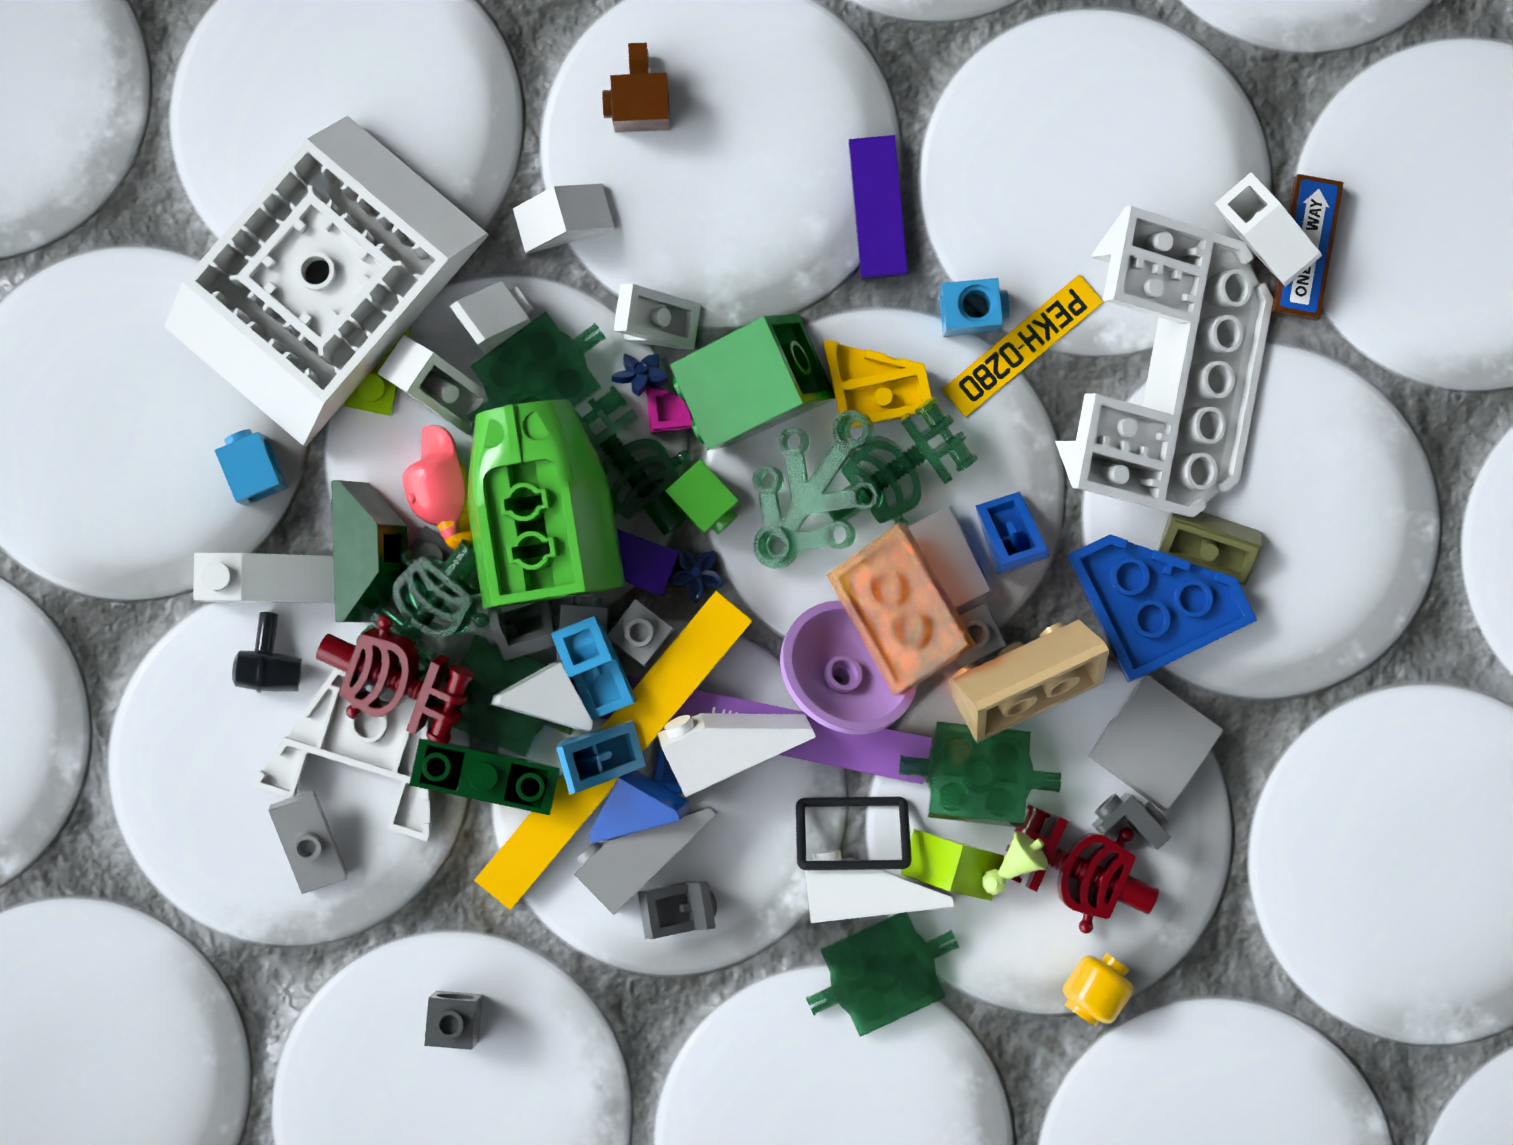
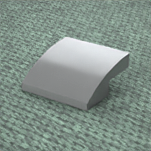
[861,506,993,634]
[1088,675,1223,812]

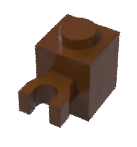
[602,42,670,132]

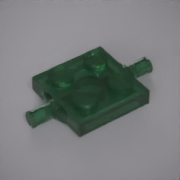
[466,311,606,427]
[423,634,574,758]
[898,721,1061,828]
[806,912,960,1037]

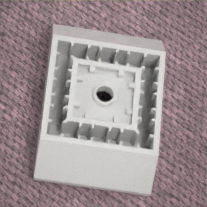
[164,115,488,447]

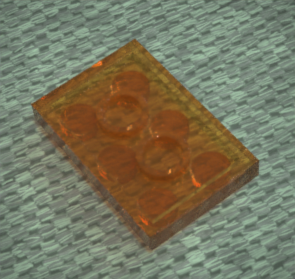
[826,523,976,696]

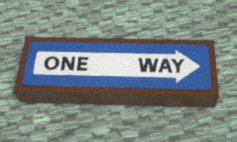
[1271,174,1344,321]

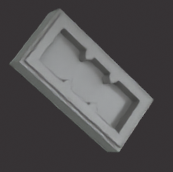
[268,790,348,894]

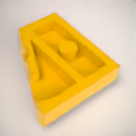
[823,340,934,431]

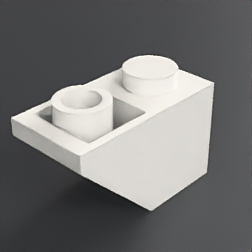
[1215,173,1322,287]

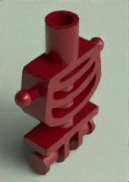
[316,615,474,744]
[1005,804,1159,934]

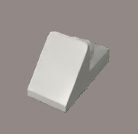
[614,284,701,350]

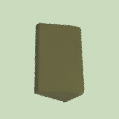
[1158,512,1263,586]

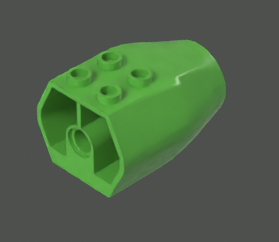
[467,400,626,609]

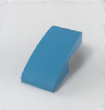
[551,615,637,720]

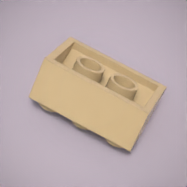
[951,619,1109,743]

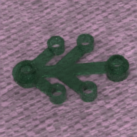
[752,410,883,569]

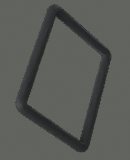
[795,796,912,870]

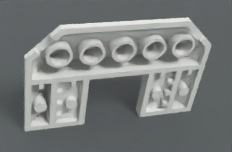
[1055,206,1273,517]

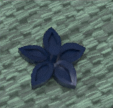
[611,353,668,397]
[668,550,725,604]

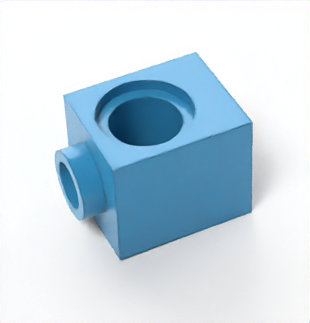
[938,278,1010,337]
[214,429,289,506]

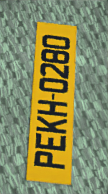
[942,274,1103,417]

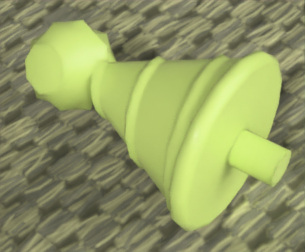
[982,832,1048,895]

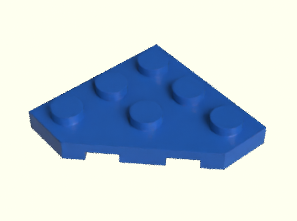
[1066,534,1257,682]

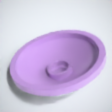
[780,601,918,734]

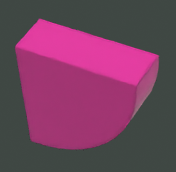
[646,386,693,434]

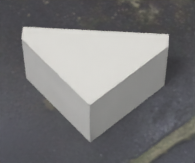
[513,183,615,254]
[491,662,593,731]

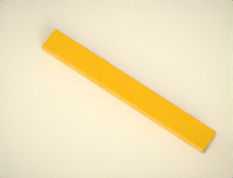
[474,590,753,910]

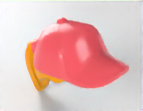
[402,425,474,551]

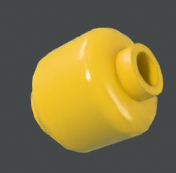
[1063,953,1134,1027]

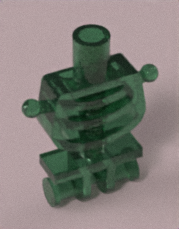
[576,385,691,536]
[823,397,978,531]
[356,539,488,681]

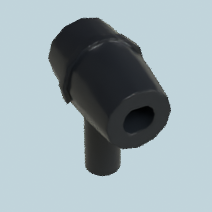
[232,612,302,693]

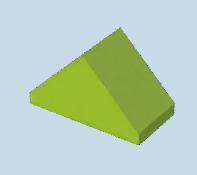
[900,829,1004,901]

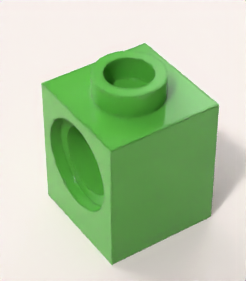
[665,459,739,535]

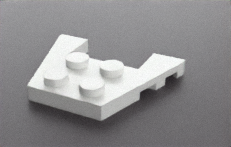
[251,668,432,842]

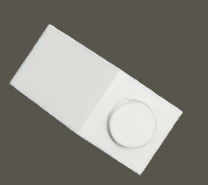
[450,281,533,358]
[377,335,494,434]

